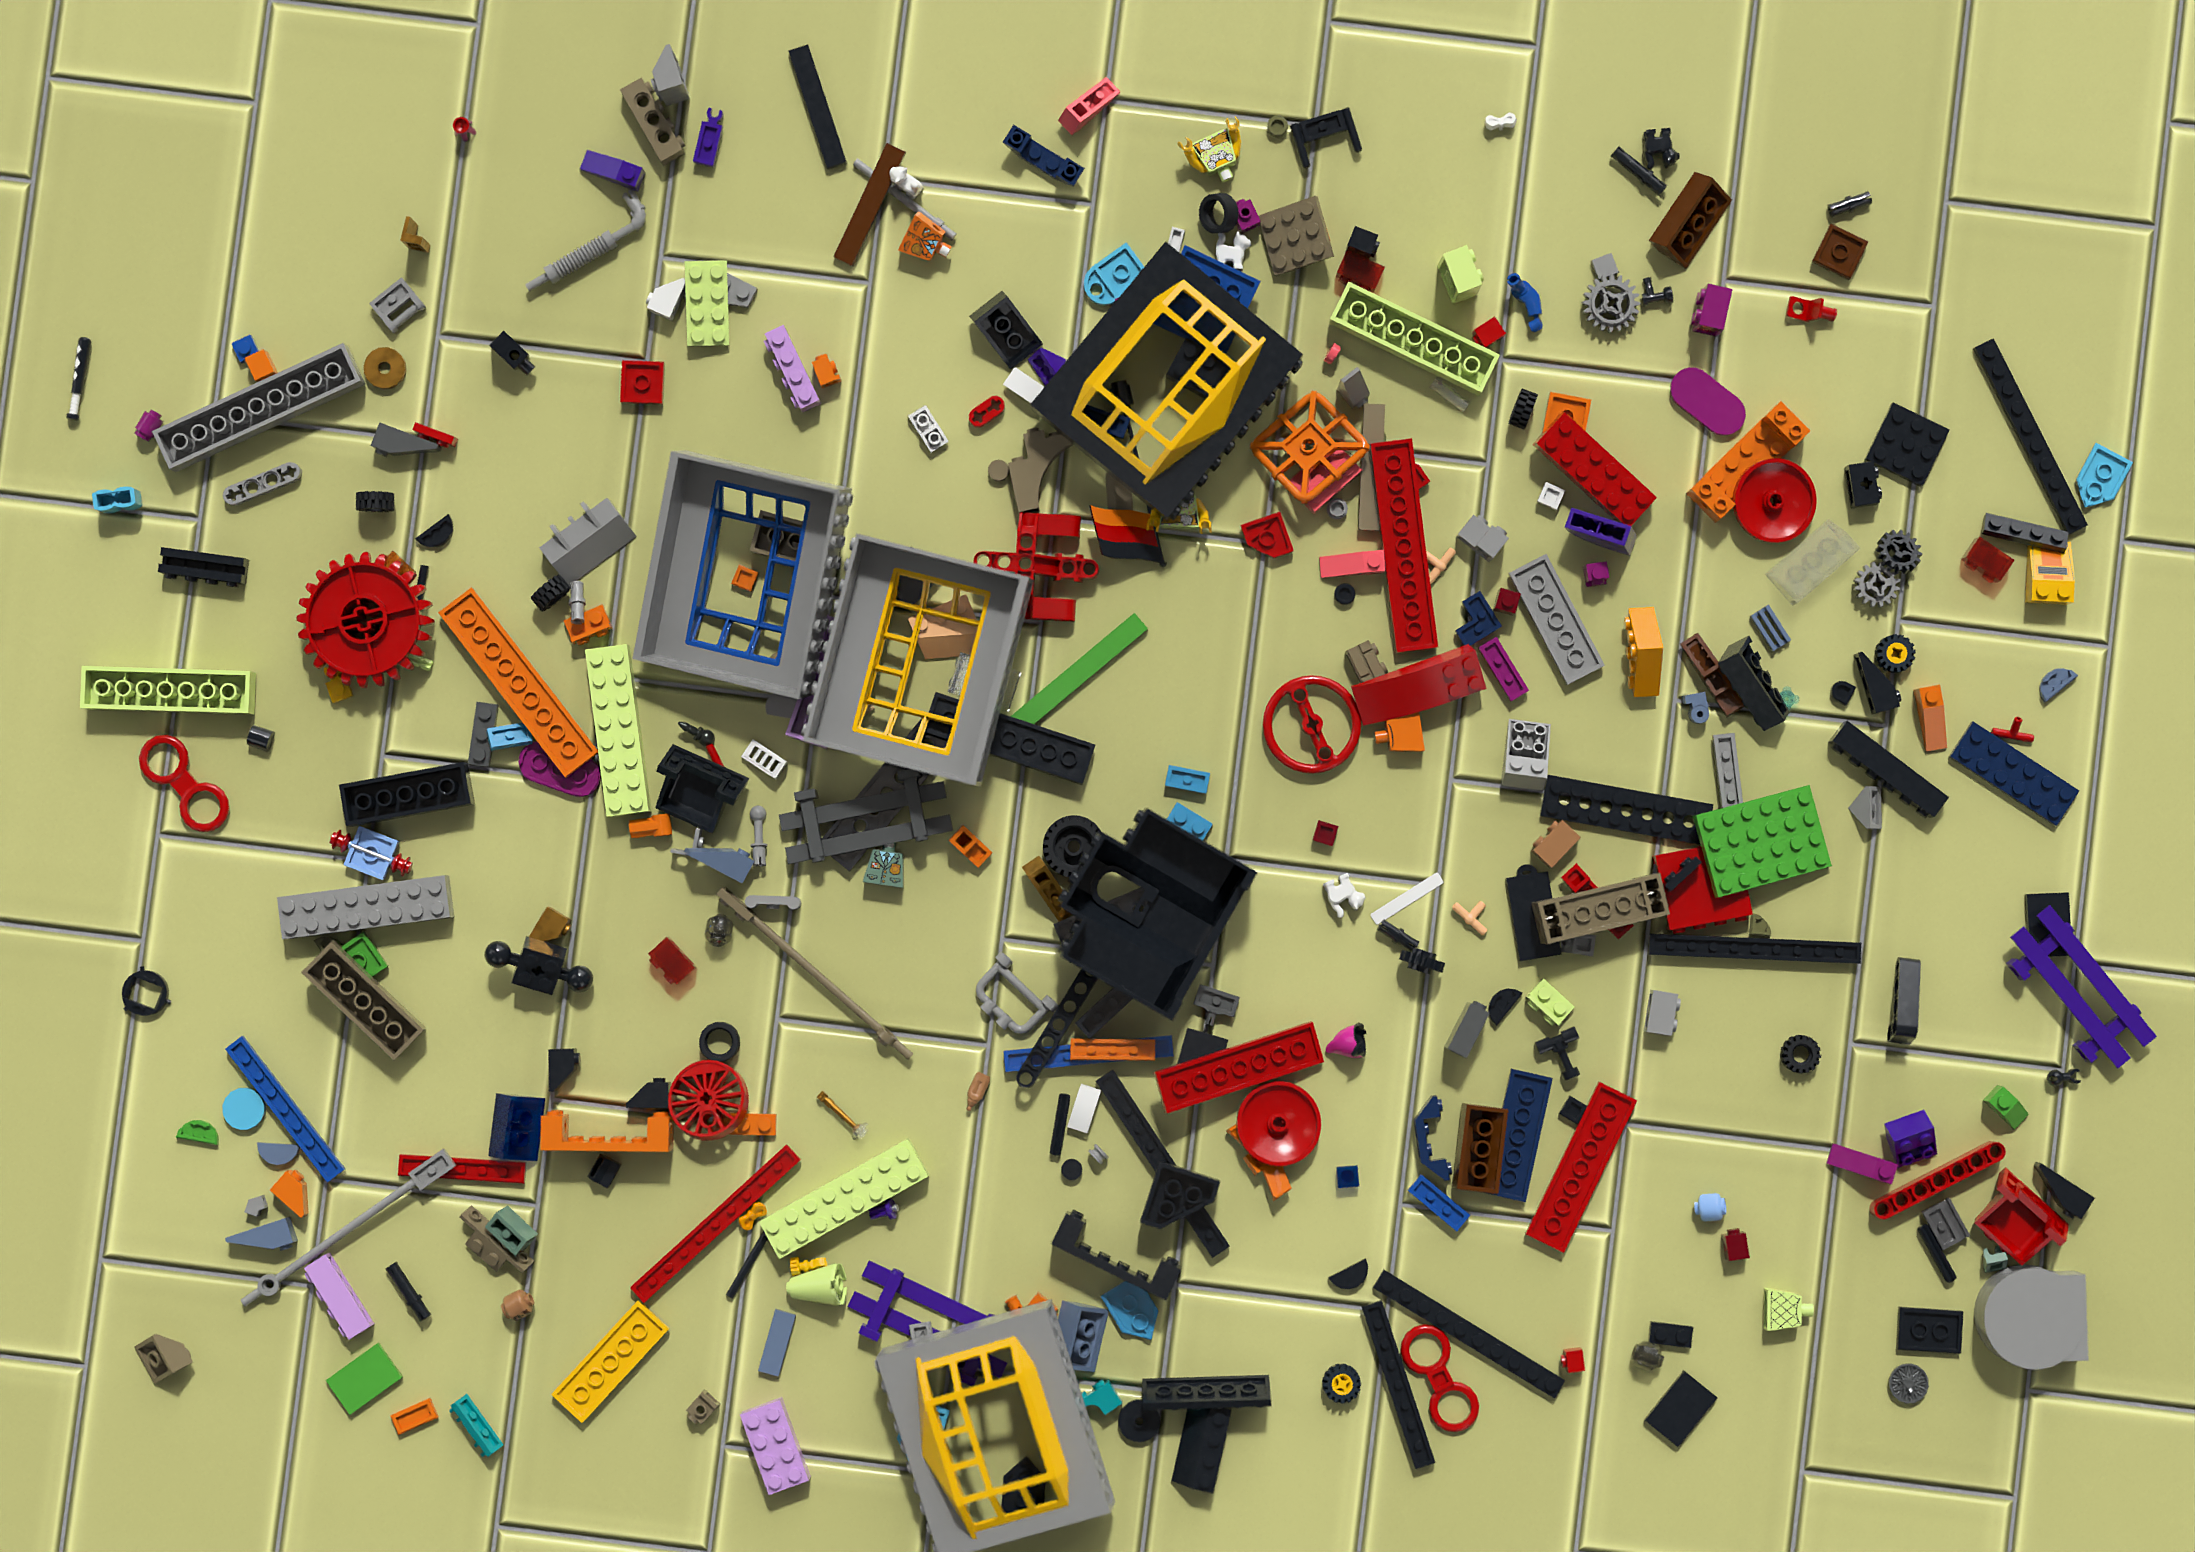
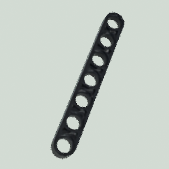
[1016,969,1098,1089]

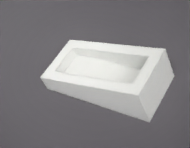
[1168,227,1185,252]

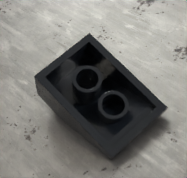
[969,291,1043,370]

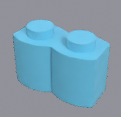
[92,487,142,513]

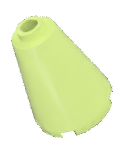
[786,1263,847,1306]

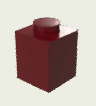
[1493,588,1521,616]
[1721,1228,1750,1261]

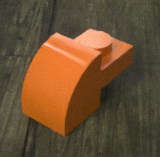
[949,825,992,868]

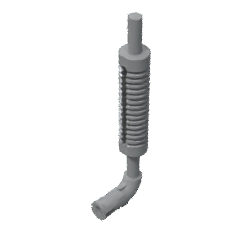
[525,189,646,292]

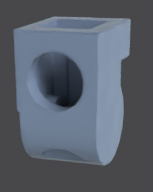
[1681,692,1709,724]

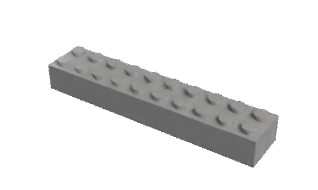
[152,343,366,472]

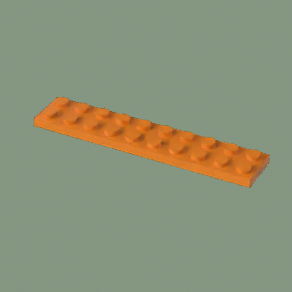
[438,587,598,778]

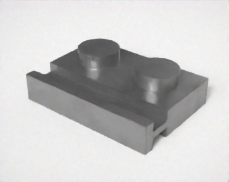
[1921,1198,1970,1250]

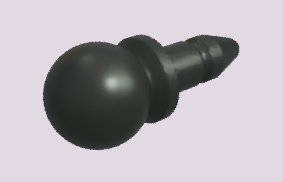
[678,722,715,746]

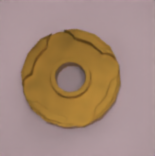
[364,347,406,389]

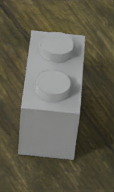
[1644,990,1681,1036]

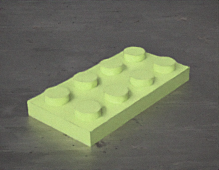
[684,260,729,346]

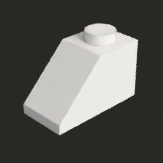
[646,278,685,321]

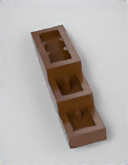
[1680,633,1745,717]

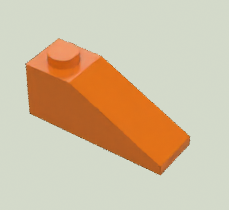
[1914,685,1947,752]

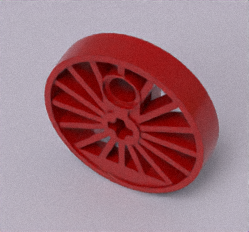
[668,1060,749,1141]

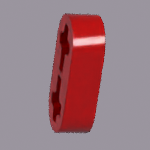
[969,396,1005,428]

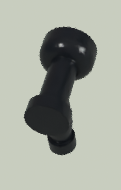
[1642,277,1674,306]

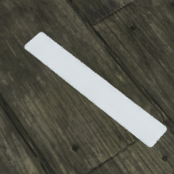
[1371,873,1444,925]

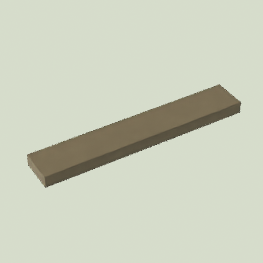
[1358,404,1385,531]

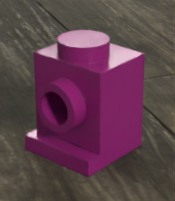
[1583,561,1609,587]

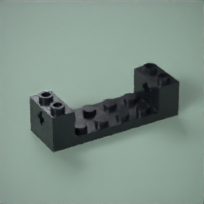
[1051,1209,1182,1300]

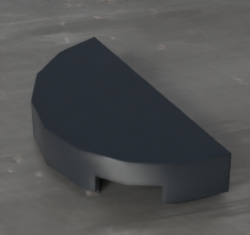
[415,514,454,548]
[1488,988,1522,1026]
[1328,1258,1368,1289]

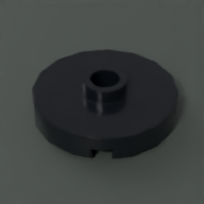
[1118,1399,1160,1442]

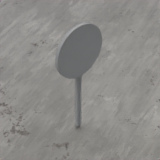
[766,693,797,718]

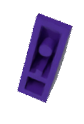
[580,150,646,192]

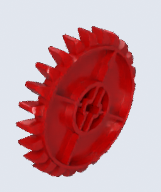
[296,552,435,689]

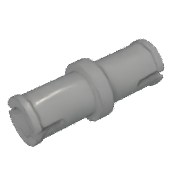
[569,581,586,624]

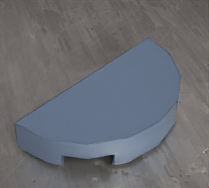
[2039,668,2078,702]
[257,1142,300,1165]

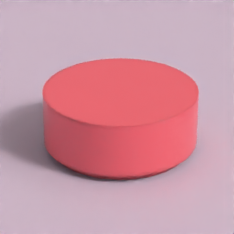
[1323,343,1341,364]

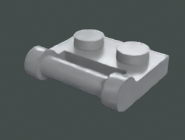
[369,277,426,333]

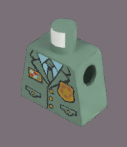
[863,843,904,888]

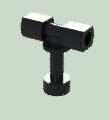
[1535,1026,1580,1081]

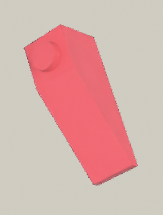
[1058,77,1120,135]
[1319,550,1385,578]

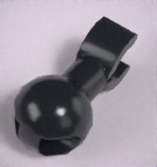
[2047,1069,2081,1086]

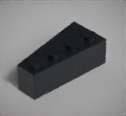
[1718,636,1790,731]

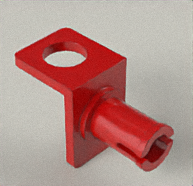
[1786,296,1837,322]

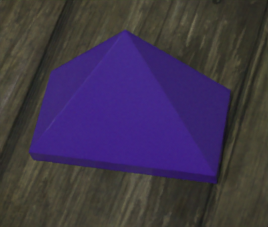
[1027,348,1066,386]

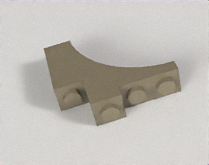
[1008,428,1073,514]

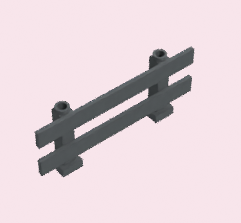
[779,769,953,864]

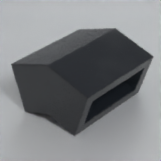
[587,1153,622,1188]

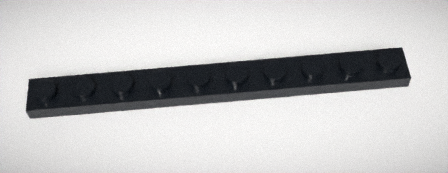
[1973,338,2088,535]
[1648,934,1862,964]
[1096,1069,1230,1258]
[1373,1269,1566,1399]

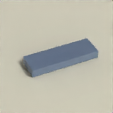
[758,1309,796,1376]

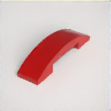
[1561,863,1634,940]

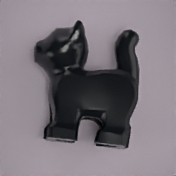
[1643,128,1680,169]

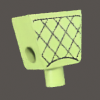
[1763,1288,1814,1331]

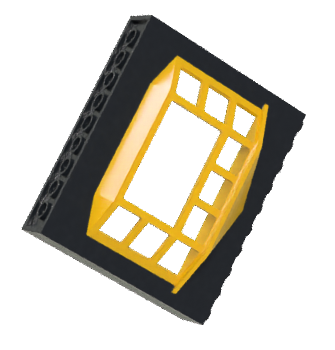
[1030,241,1303,522]

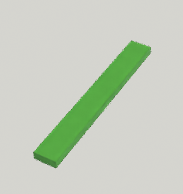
[1011,613,1148,724]

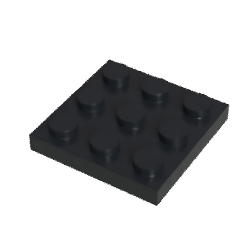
[1864,402,1950,487]

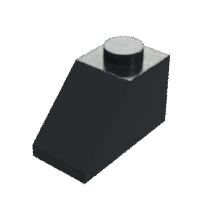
[548,1048,581,1092]
[626,1078,671,1108]

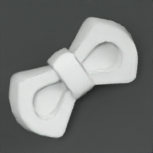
[1485,113,1516,131]

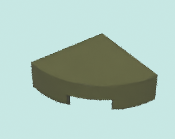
[1749,914,1771,937]
[314,937,343,952]

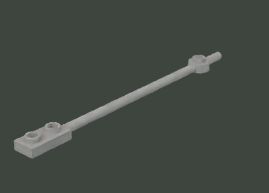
[241,1149,456,1306]

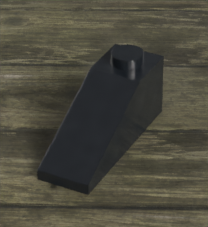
[1854,652,1901,714]
[2034,1162,2095,1220]

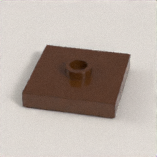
[1812,224,1868,280]

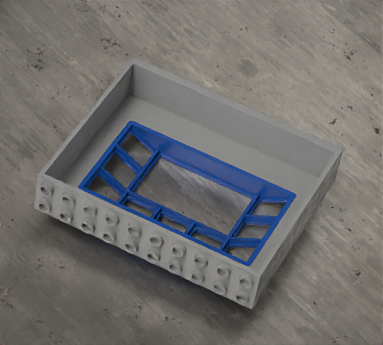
[633,450,853,699]

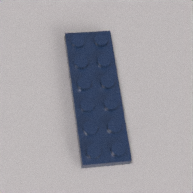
[1949,721,2080,826]
[1484,1069,1553,1202]

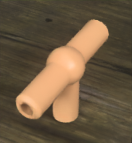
[1426,547,1456,584]
[1452,901,1487,935]

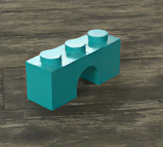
[1081,1379,1122,1415]

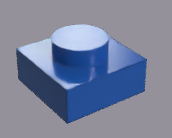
[231,335,259,363]

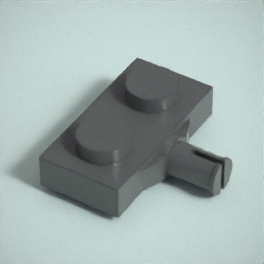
[1193,984,1240,1026]

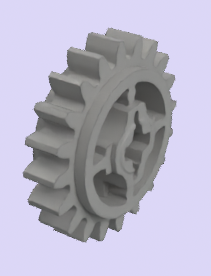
[1581,274,1641,333]

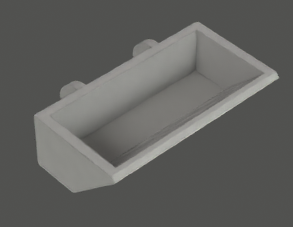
[539,498,637,586]

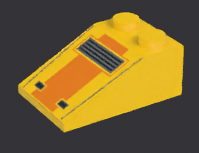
[2025,542,2075,605]

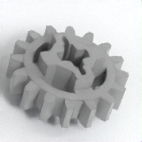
[1853,562,1900,607]

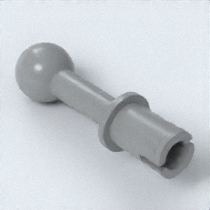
[750,806,767,867]

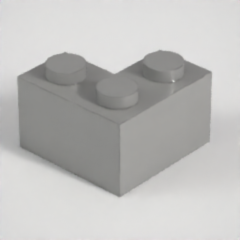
[1456,515,1509,562]

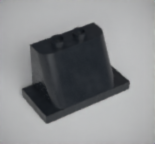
[655,744,749,834]

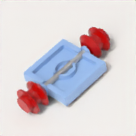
[329,826,413,880]

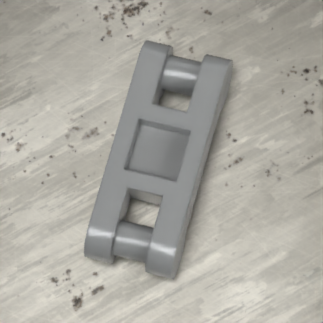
[745,895,802,909]

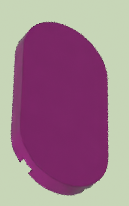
[1670,367,1746,435]
[518,741,601,797]

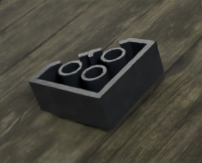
[1140,1160,1221,1229]

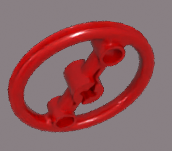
[1263,675,1361,774]

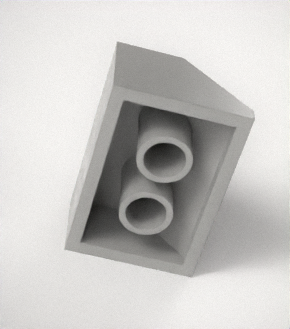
[651,44,690,106]

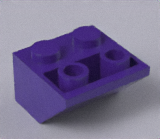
[1884,1110,1937,1168]

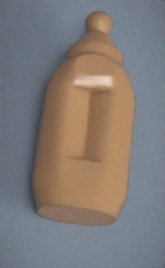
[966,1072,990,1111]

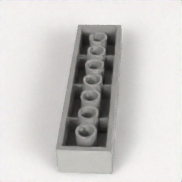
[277,875,454,939]

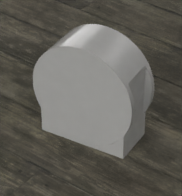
[1974,1264,2088,1369]

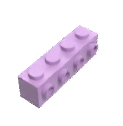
[764,325,821,413]

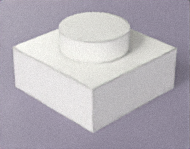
[1537,482,1565,510]

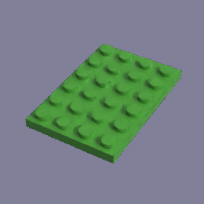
[1693,785,1832,898]

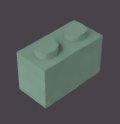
[485,1205,538,1256]

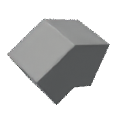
[245,1195,268,1216]

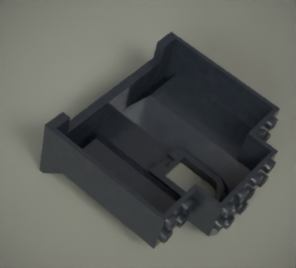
[1058,808,1258,1021]

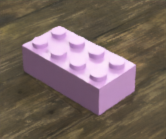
[740,1397,811,1495]

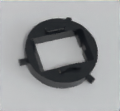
[122,966,172,1016]

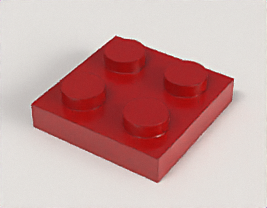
[620,360,665,405]

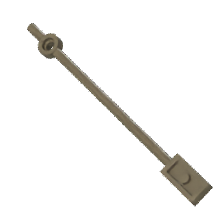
[717,887,913,1060]

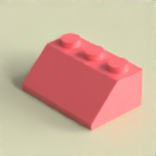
[1289,450,1362,515]

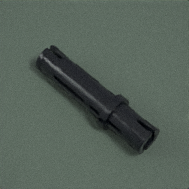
[1610,146,1668,196]
[385,1261,431,1322]

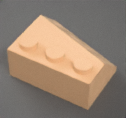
[908,594,978,659]

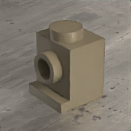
[686,1389,720,1425]

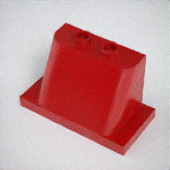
[1974,1167,2069,1266]

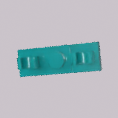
[449,1394,504,1457]

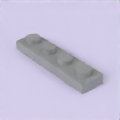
[1712,733,1743,808]

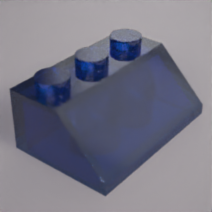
[488,1093,545,1161]

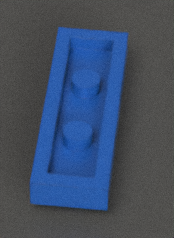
[1408,1174,1470,1231]

